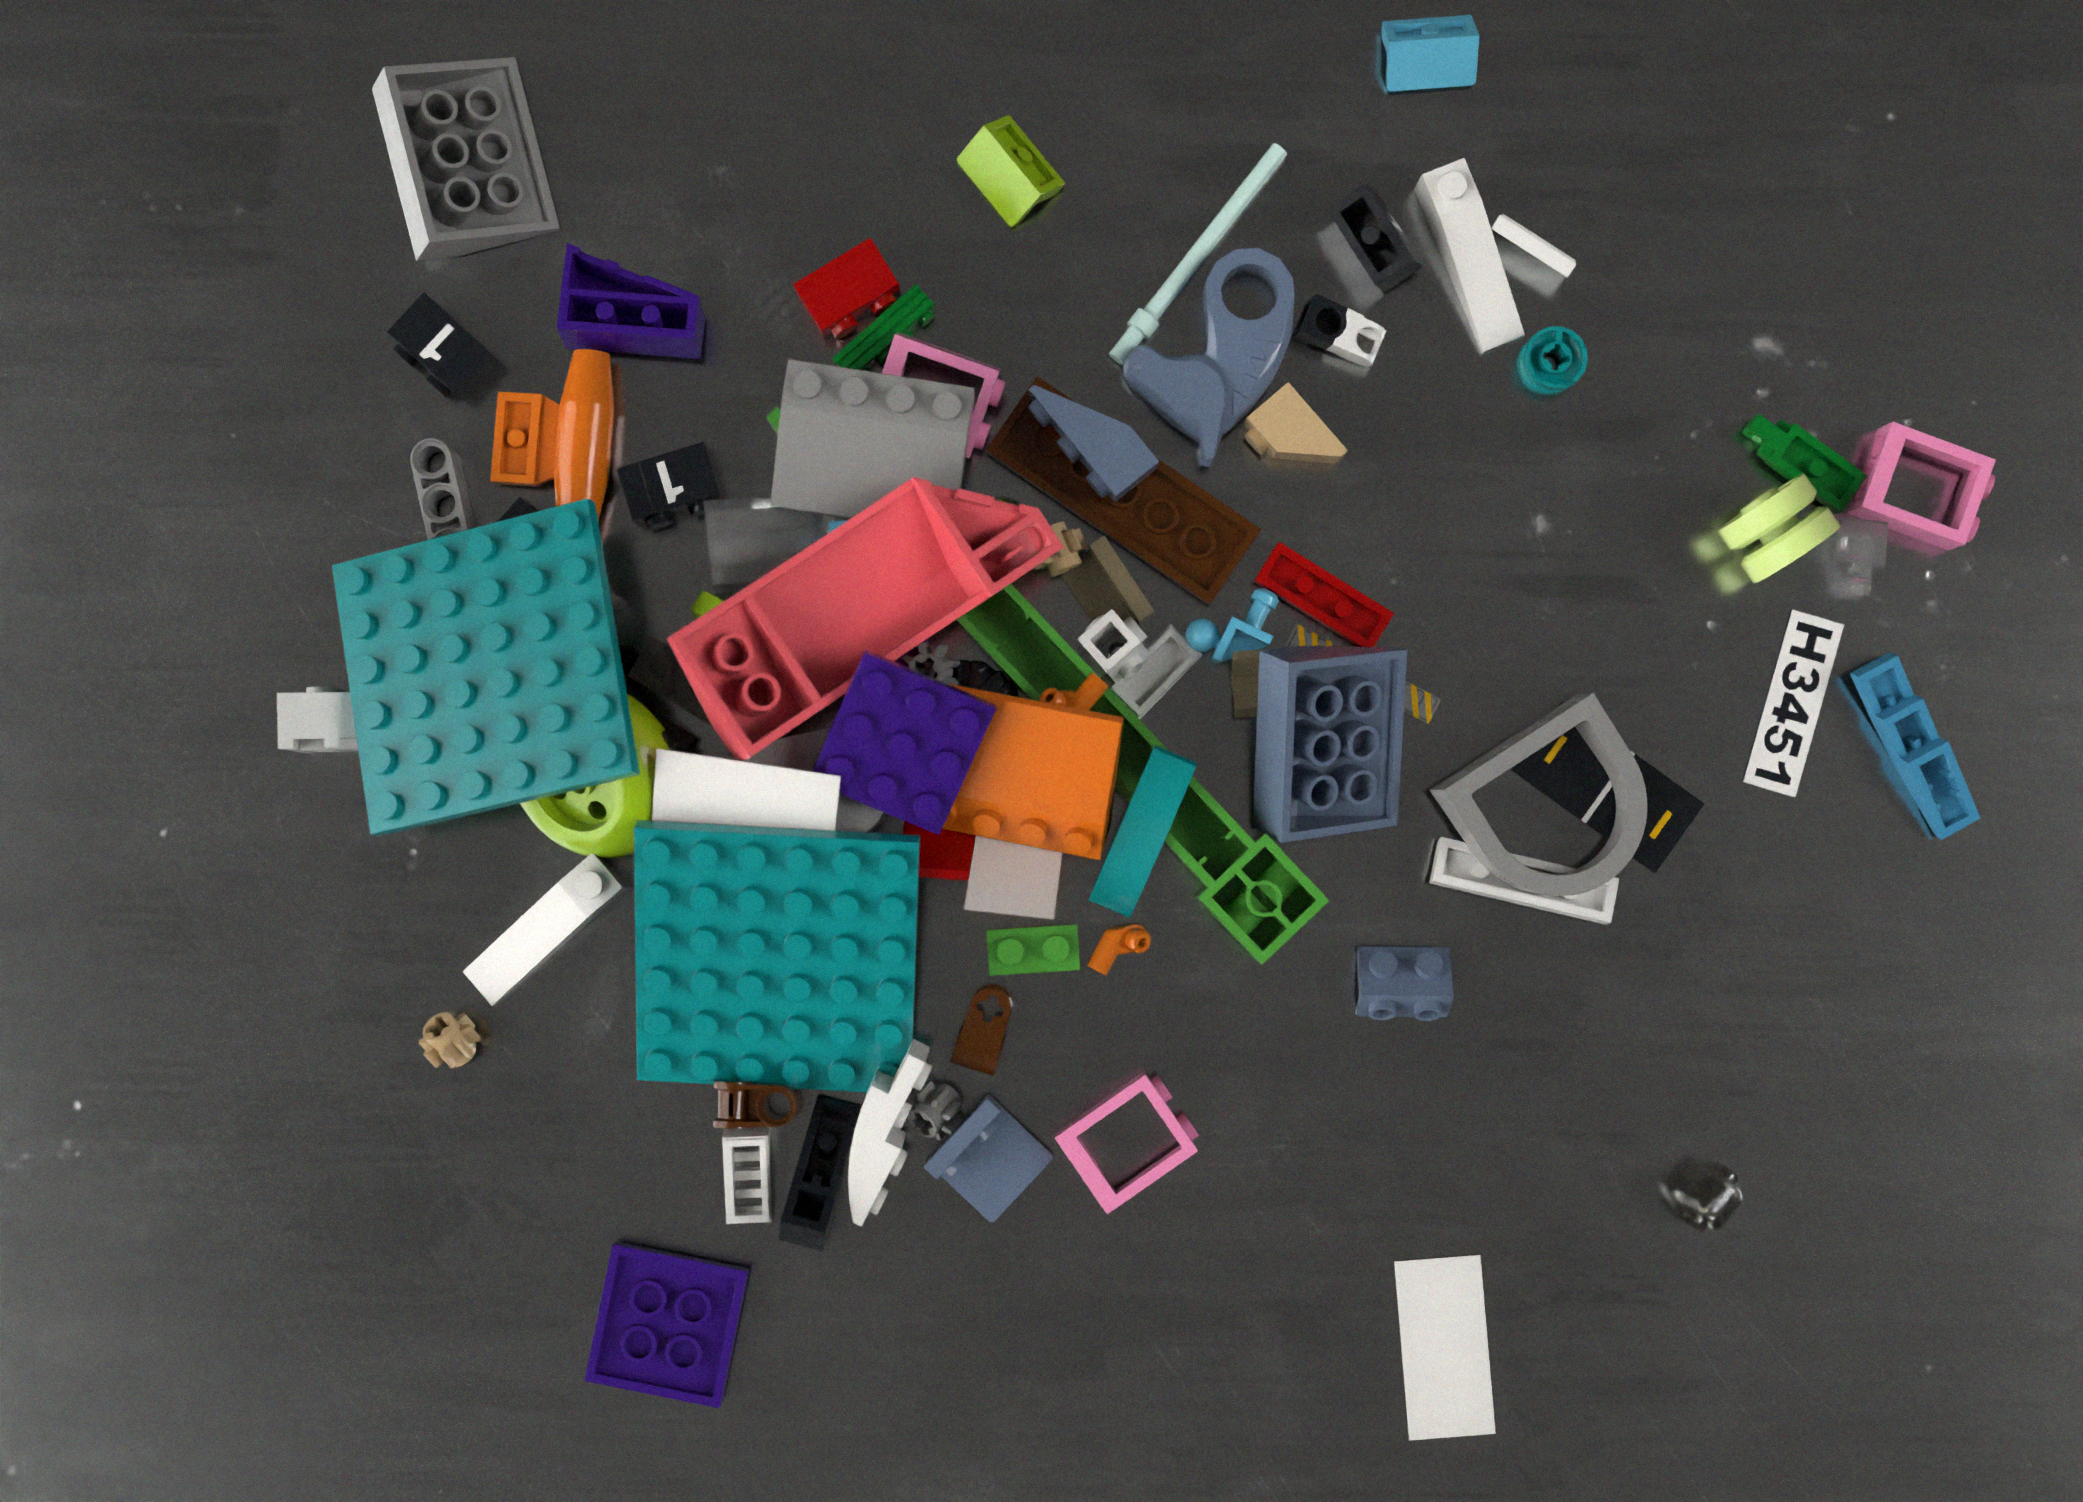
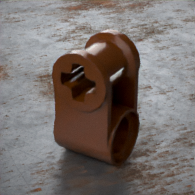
[950,984,1013,1076]
[713,1080,803,1129]

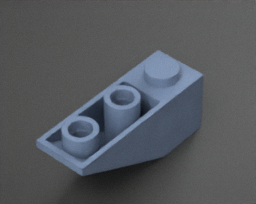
[1028,385,1159,502]

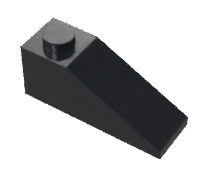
[779,1095,862,1251]

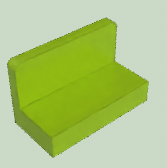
[957,115,1066,227]

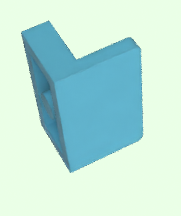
[1381,15,1479,91]

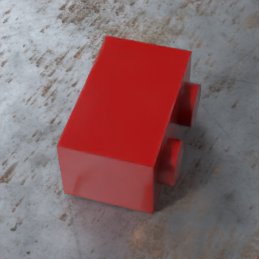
[793,237,901,340]

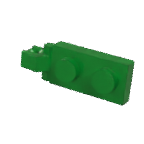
[1741,414,1867,514]

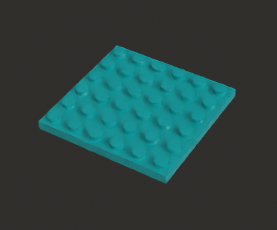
[332,498,640,836]
[634,820,920,1095]

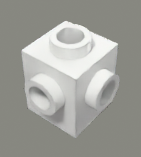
[1077,609,1150,684]

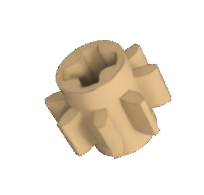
[1035,521,1088,577]
[419,1012,481,1069]

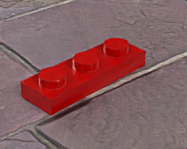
[1253,542,1395,647]

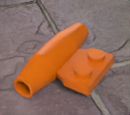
[490,349,615,521]

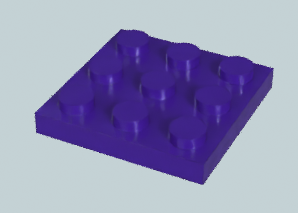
[811,649,996,835]
[584,1241,749,1408]

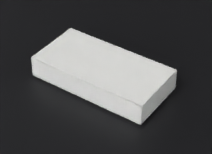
[1491,214,1576,278]
[1109,624,1203,720]

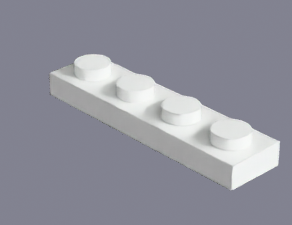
[1429,837,1619,925]

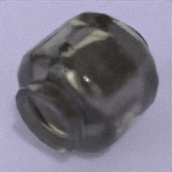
[1672,1162,1743,1232]

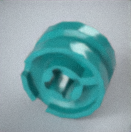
[1517,326,1588,395]

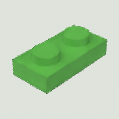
[986,924,1080,976]

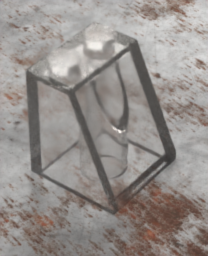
[704,497,833,601]

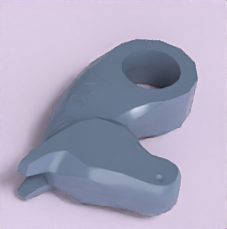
[1123,248,1295,467]

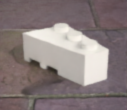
[277,686,358,753]

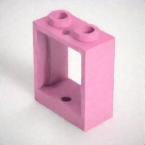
[882,332,1006,458]
[1847,422,1996,551]
[1054,1071,1199,1214]

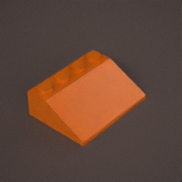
[942,683,1124,860]

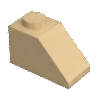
[1243,382,1348,464]

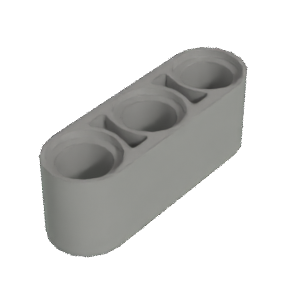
[410,438,476,540]

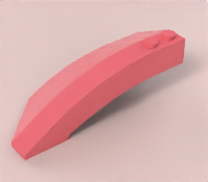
[667,477,1064,761]

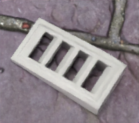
[722,1127,773,1224]

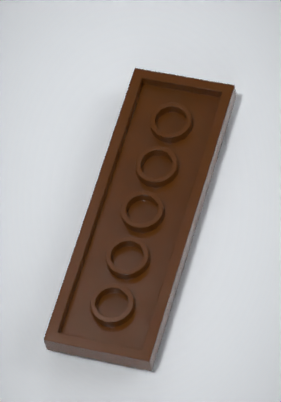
[986,376,1261,605]

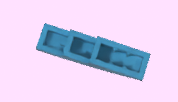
[1850,652,1981,840]

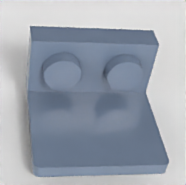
[923,1093,1053,1222]

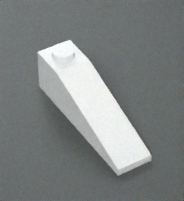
[1414,158,1525,353]
[463,854,632,1006]

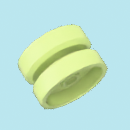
[1717,473,1841,583]

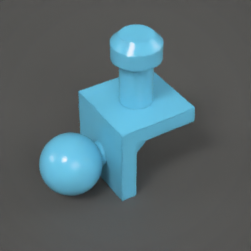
[1185,588,1279,665]

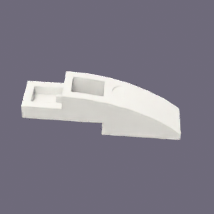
[848,1039,932,1226]

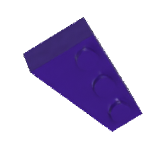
[556,243,705,359]

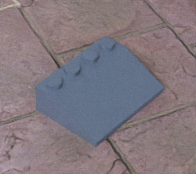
[1253,646,1407,843]

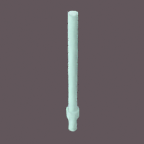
[1109,143,1287,365]

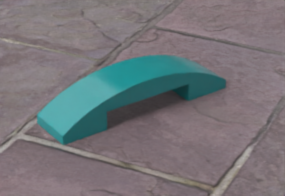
[1089,745,1198,918]

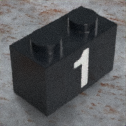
[1327,183,1424,292]
[387,292,500,401]
[616,442,725,530]

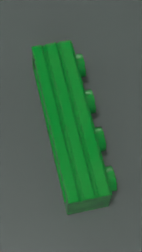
[832,284,936,372]

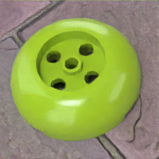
[520,694,670,858]

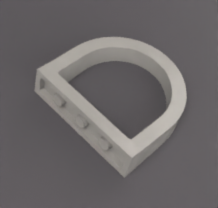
[1430,693,1647,896]

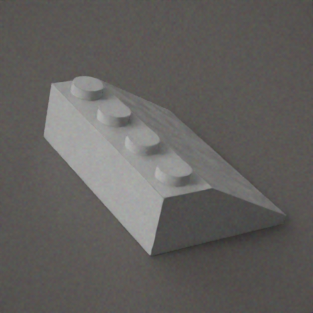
[372,57,560,261]
[770,359,975,519]

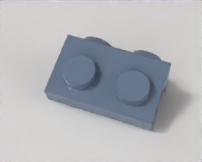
[1356,946,1454,1021]

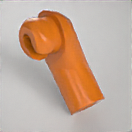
[1039,672,1109,711]
[1087,923,1151,976]

